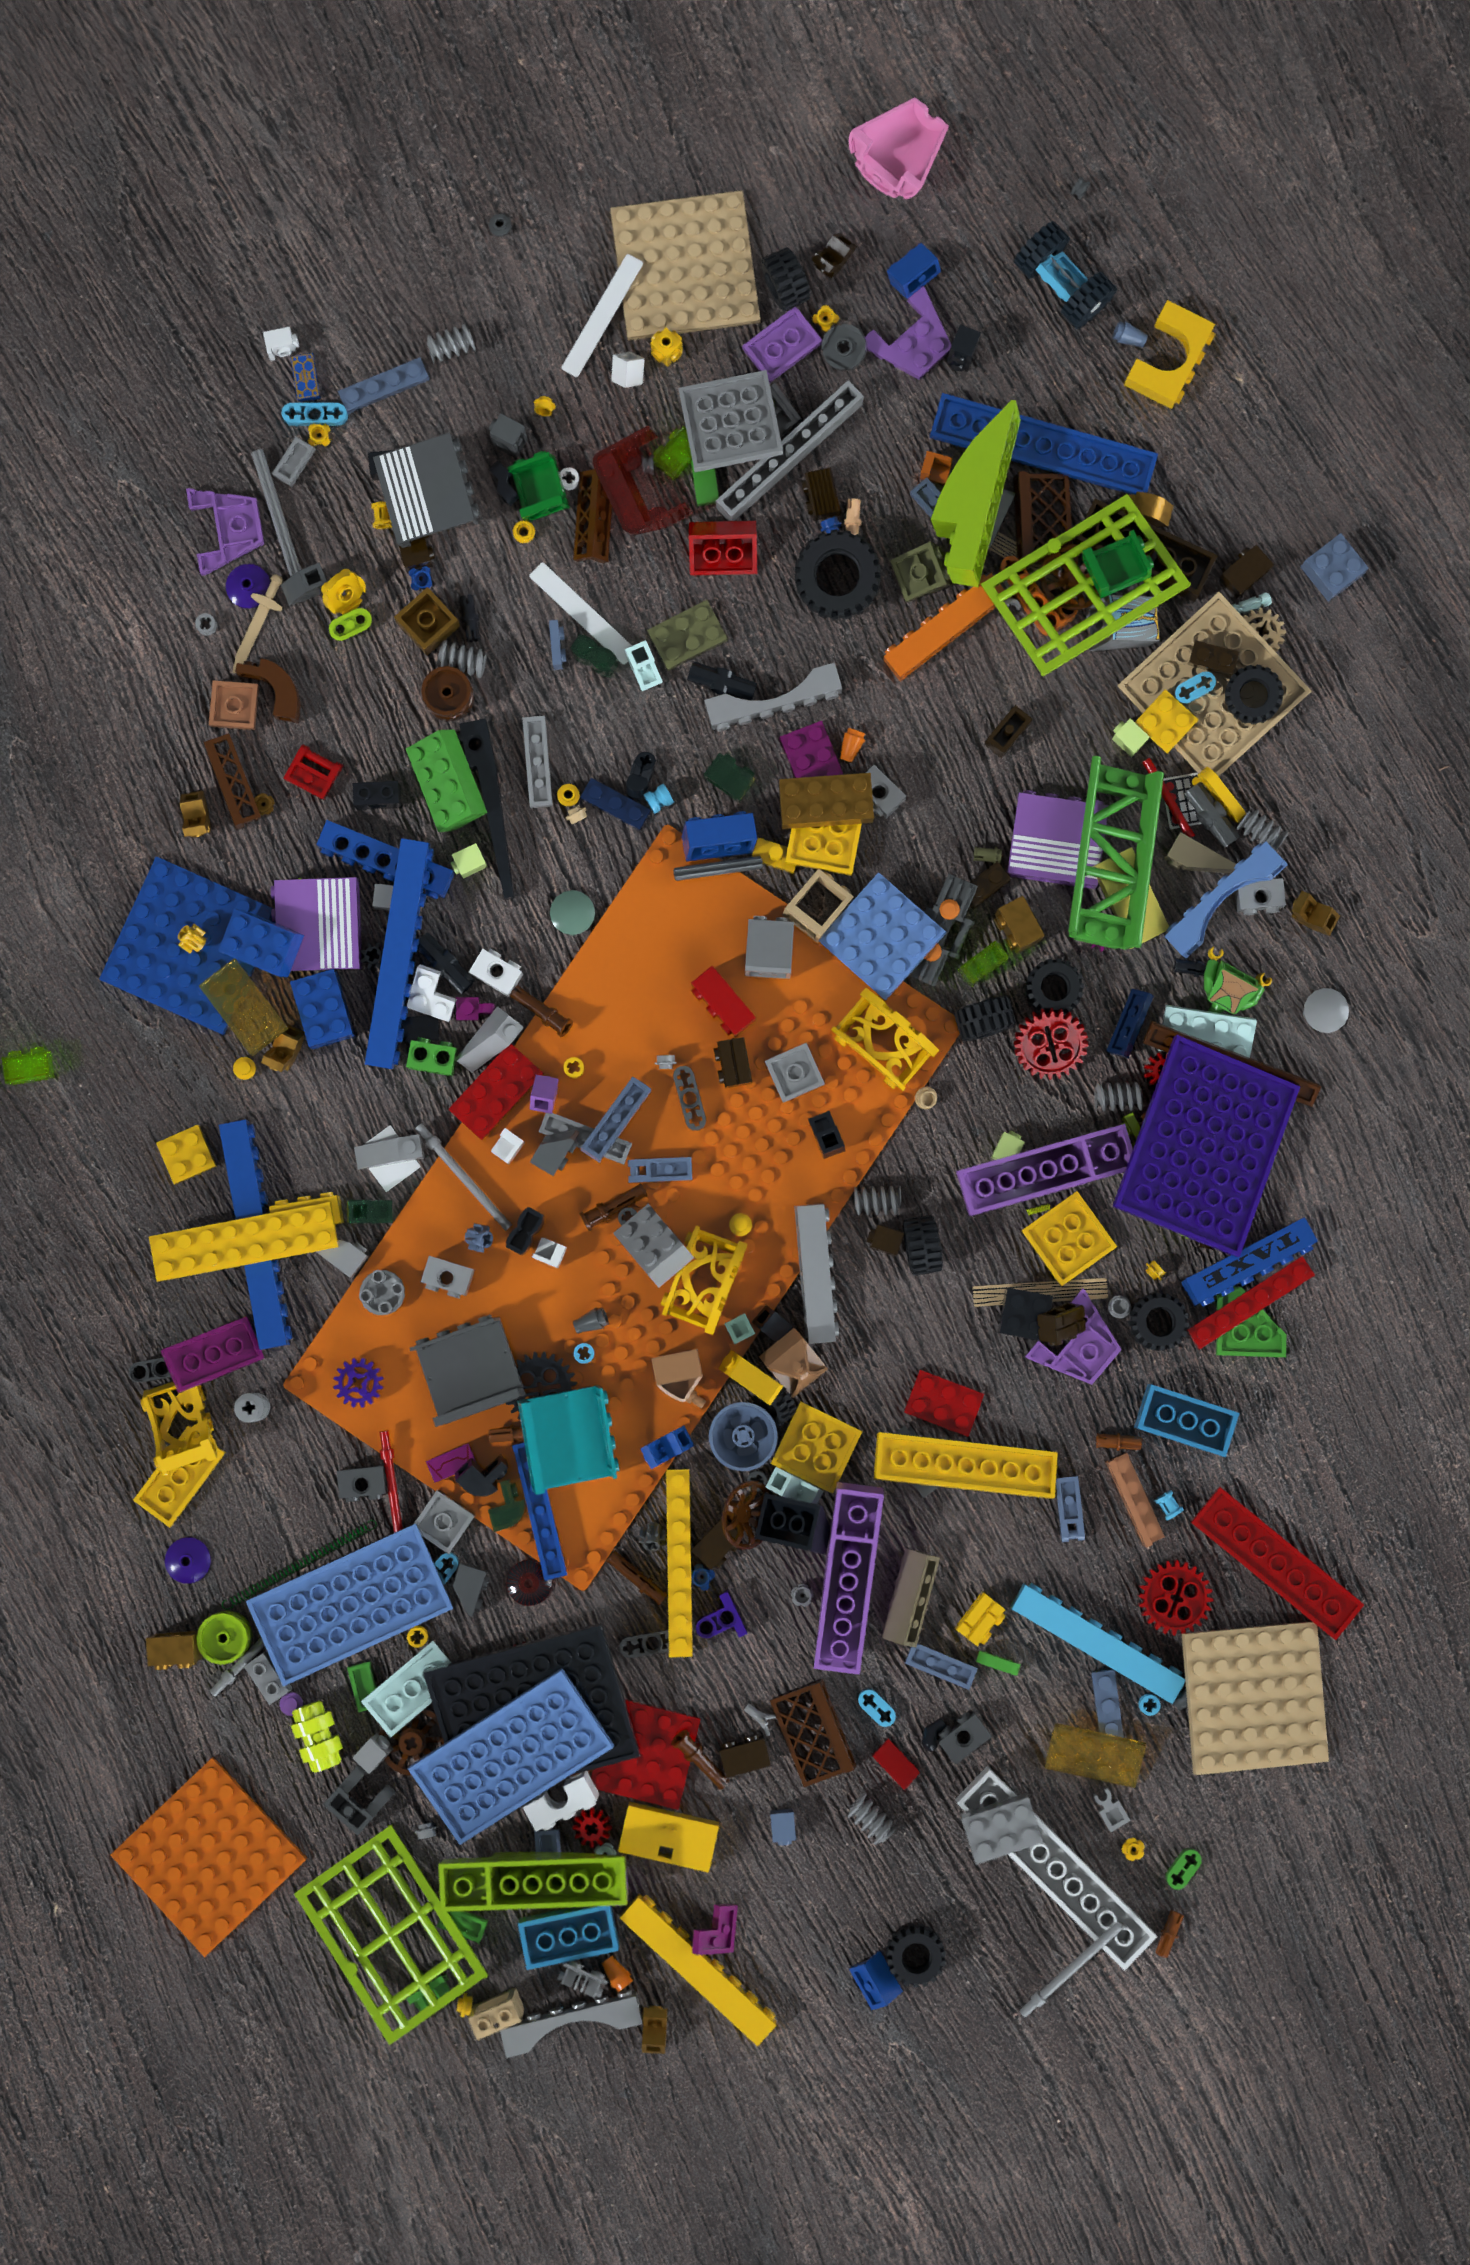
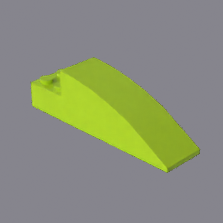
[931,400,1021,587]
[438,1852,627,1912]

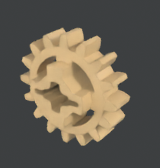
[1243,608,1286,652]

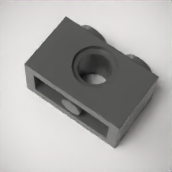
[489,413,528,459]
[337,1465,388,1502]
[937,1711,992,1765]

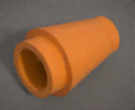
[840,728,865,763]
[602,1955,633,1992]

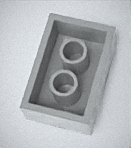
[613,1204,694,1287]
[959,1793,1043,1865]

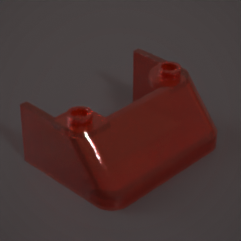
[593,425,694,535]

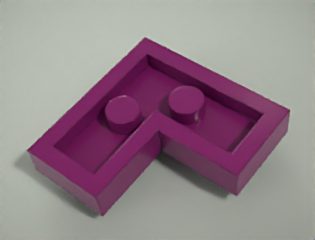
[692,1904,738,1955]

